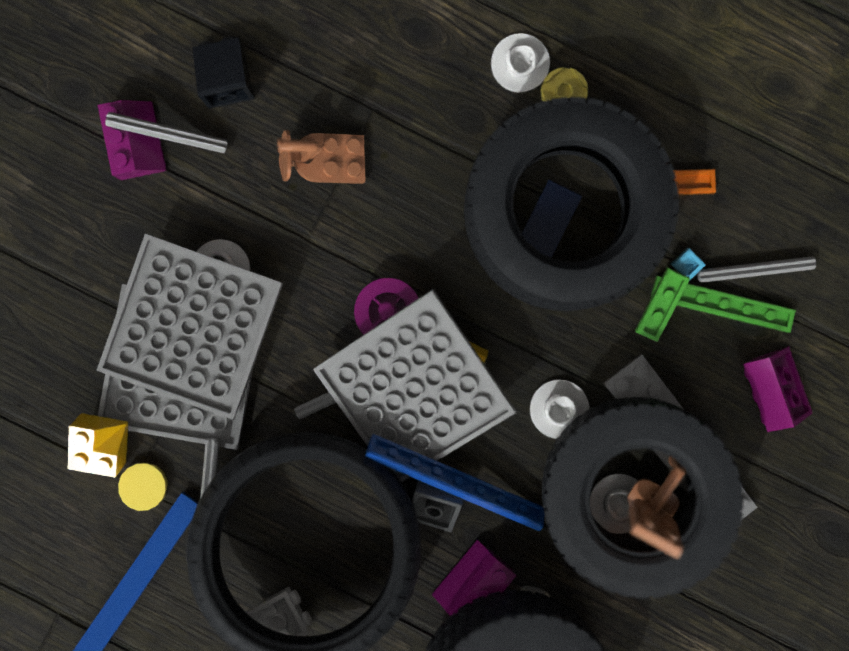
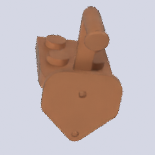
[278,130,365,184]
[627,456,686,558]

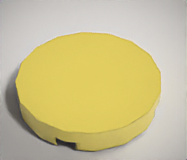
[541,67,588,101]
[118,463,168,511]

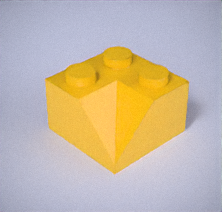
[68,413,128,477]

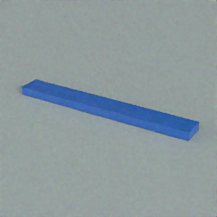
[365,434,545,531]
[73,492,198,651]

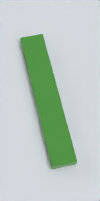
[651,276,796,333]

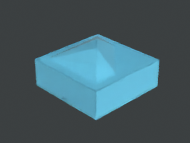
[671,247,706,281]

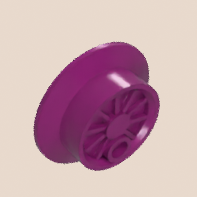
[354,278,419,335]

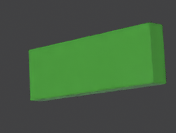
[635,267,690,342]

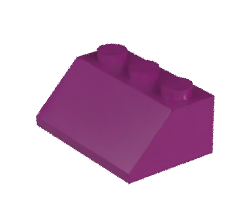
[98,100,167,180]
[743,347,813,432]
[432,539,516,615]

